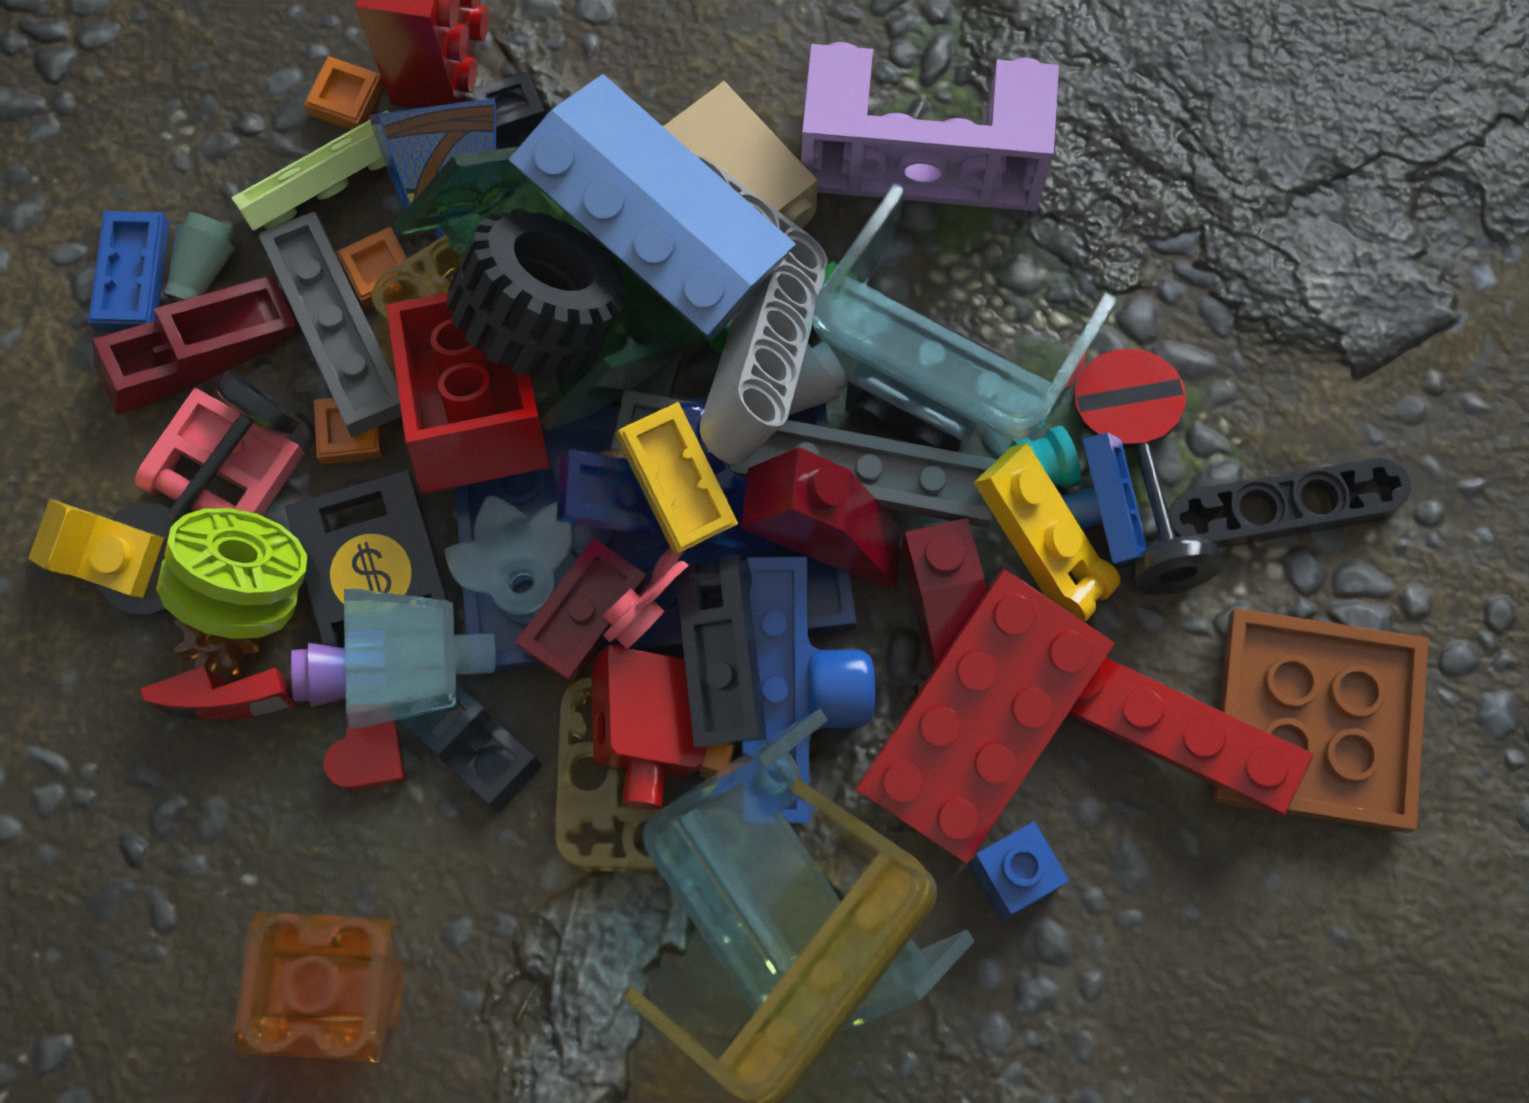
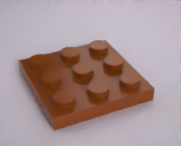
[1211,608,1429,834]

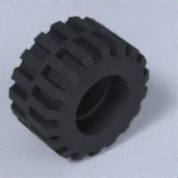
[446,209,628,380]

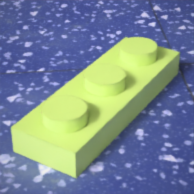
[231,110,389,231]

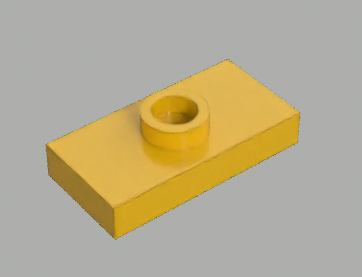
[615,402,738,555]

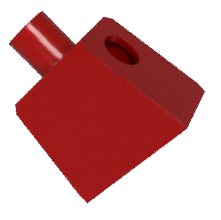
[591,645,707,810]

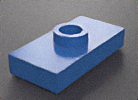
[88,211,170,332]

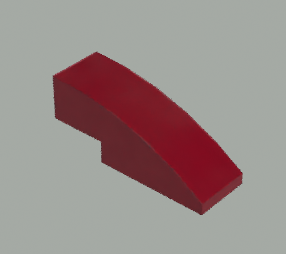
[93,275,297,415]

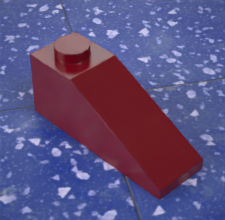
[741,447,902,589]
[900,518,987,673]

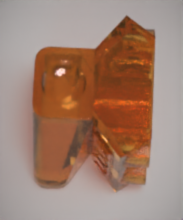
[234,911,405,1062]

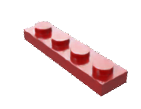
[1067,658,1314,819]

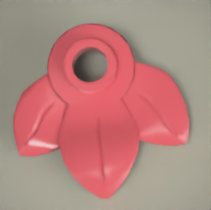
[602,544,697,649]

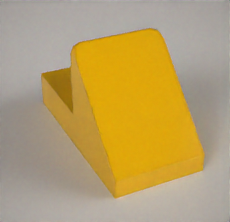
[28,499,164,598]

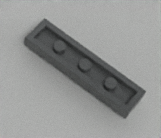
[258,211,402,438]

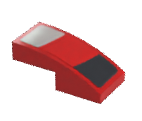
[140,666,298,720]

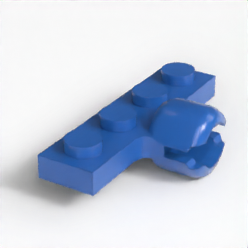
[742,557,875,823]

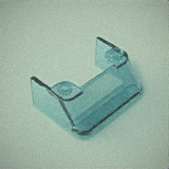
[812,184,1117,440]
[643,708,975,1049]

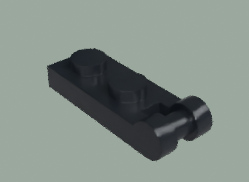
[676,554,767,749]

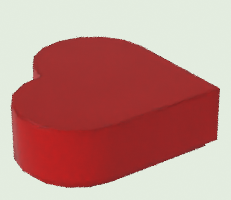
[324,709,406,791]

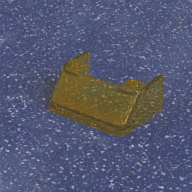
[623,778,937,1103]

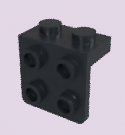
[845,309,1008,453]

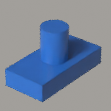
[1061,432,1148,566]

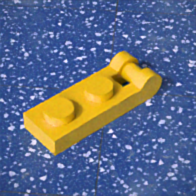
[973,442,1120,622]

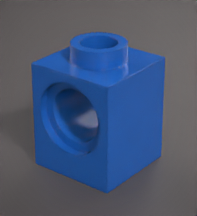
[968,821,1070,922]

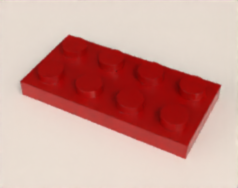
[855,569,1115,864]

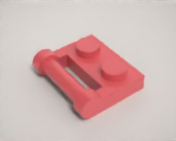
[135,387,305,516]

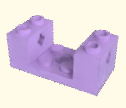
[801,42,1059,211]

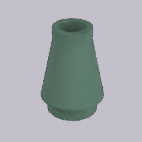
[163,212,236,302]

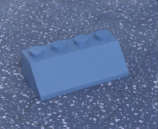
[508,74,796,342]

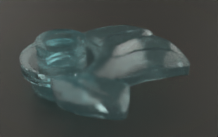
[445,495,573,615]

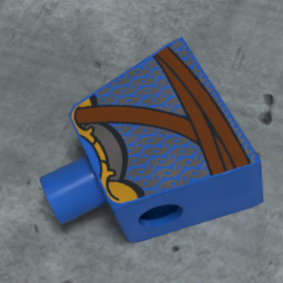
[370,98,496,244]

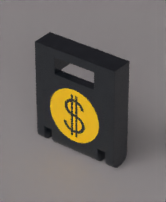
[284,470,453,648]

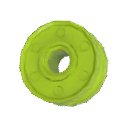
[156,508,307,639]

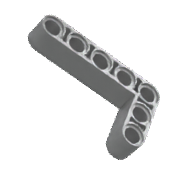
[696,155,828,464]

